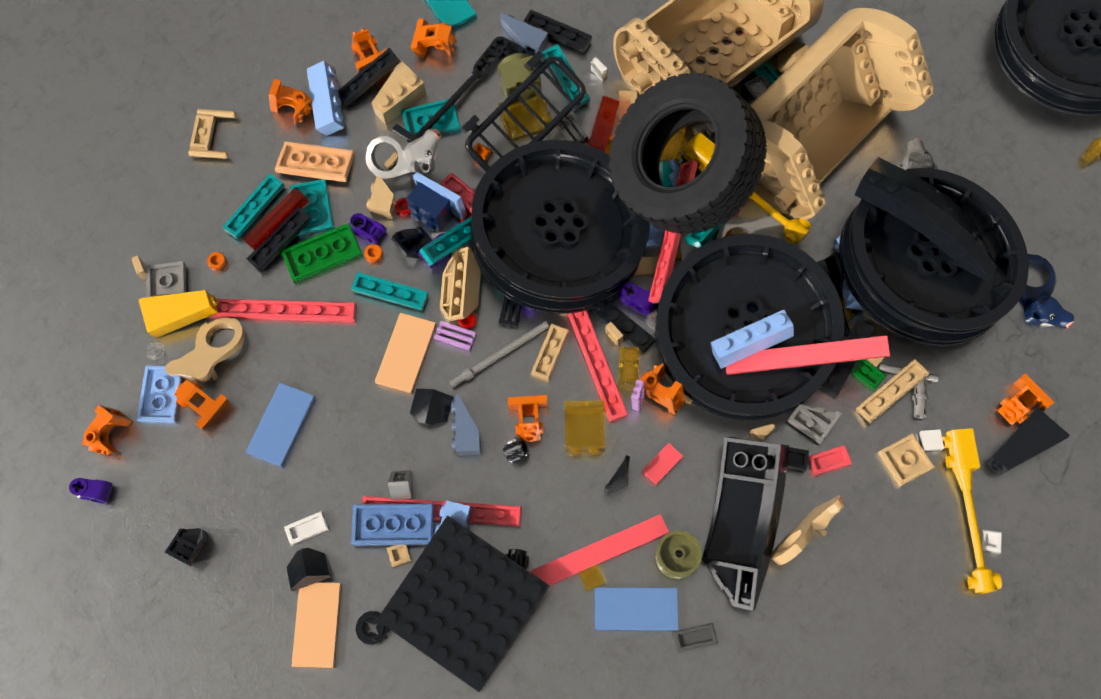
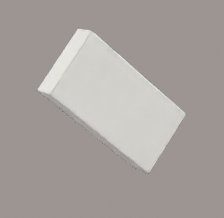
[284,511,329,546]

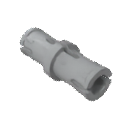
[912,379,928,419]

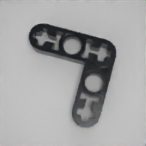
[473,36,535,80]

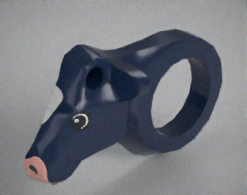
[1020,254,1074,328]

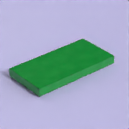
[281,223,363,284]

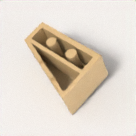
[372,60,426,125]

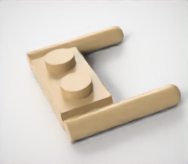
[188,109,237,159]

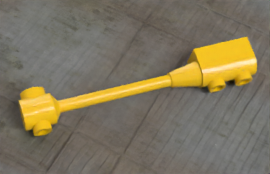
[683,132,811,245]
[942,428,1002,594]

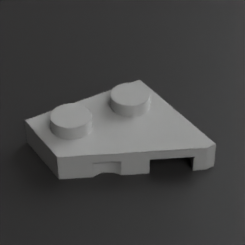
[787,404,842,444]

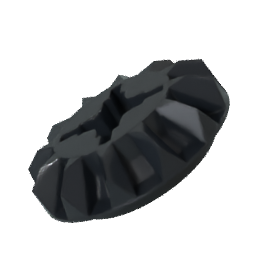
[356,611,388,645]

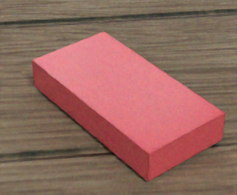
[642,443,683,485]
[808,445,852,476]

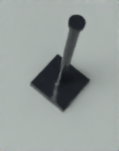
[392,71,480,150]

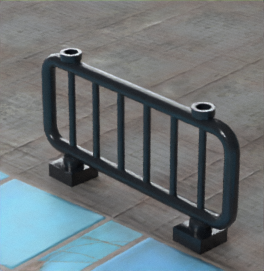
[460,51,586,172]

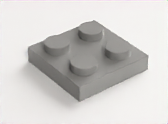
[146,261,186,297]

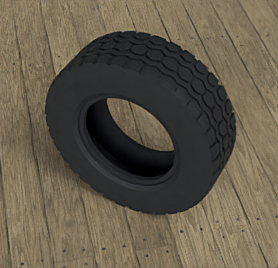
[609,73,767,234]

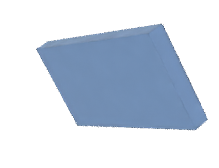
[246,382,315,467]
[351,504,434,546]
[595,588,678,631]

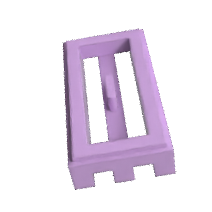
[434,321,476,351]
[631,380,645,411]

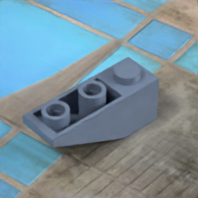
[500,13,548,54]
[451,394,481,456]

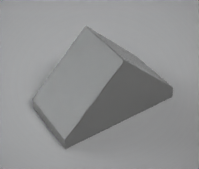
[388,470,412,500]

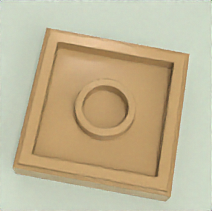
[878,433,935,487]

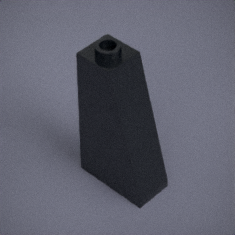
[986,408,1070,475]

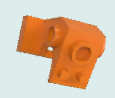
[410,19,457,59]
[351,28,387,73]
[269,79,312,125]
[639,363,685,415]
[998,373,1054,425]
[174,379,227,429]
[508,395,548,442]
[82,405,132,456]

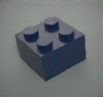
[406,182,453,232]

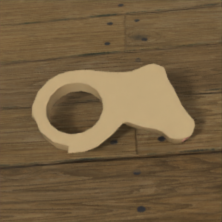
[165,318,245,383]
[771,495,845,566]

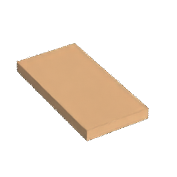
[275,141,355,182]
[375,313,436,394]
[292,583,341,668]

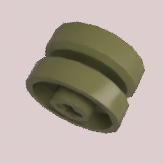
[655,530,702,580]

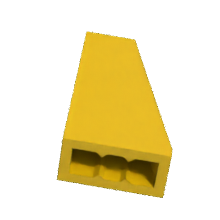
[139,290,218,338]

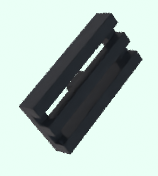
[498,296,522,328]

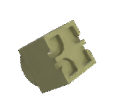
[498,53,542,108]

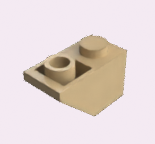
[367,176,396,219]

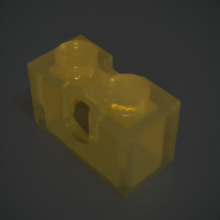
[618,347,639,391]

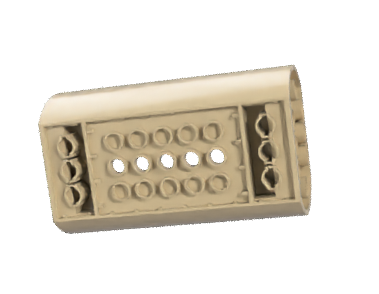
[613,0,824,95]
[751,8,935,220]

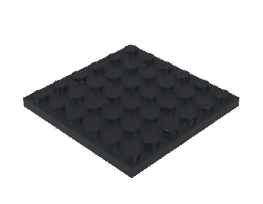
[377,515,550,692]

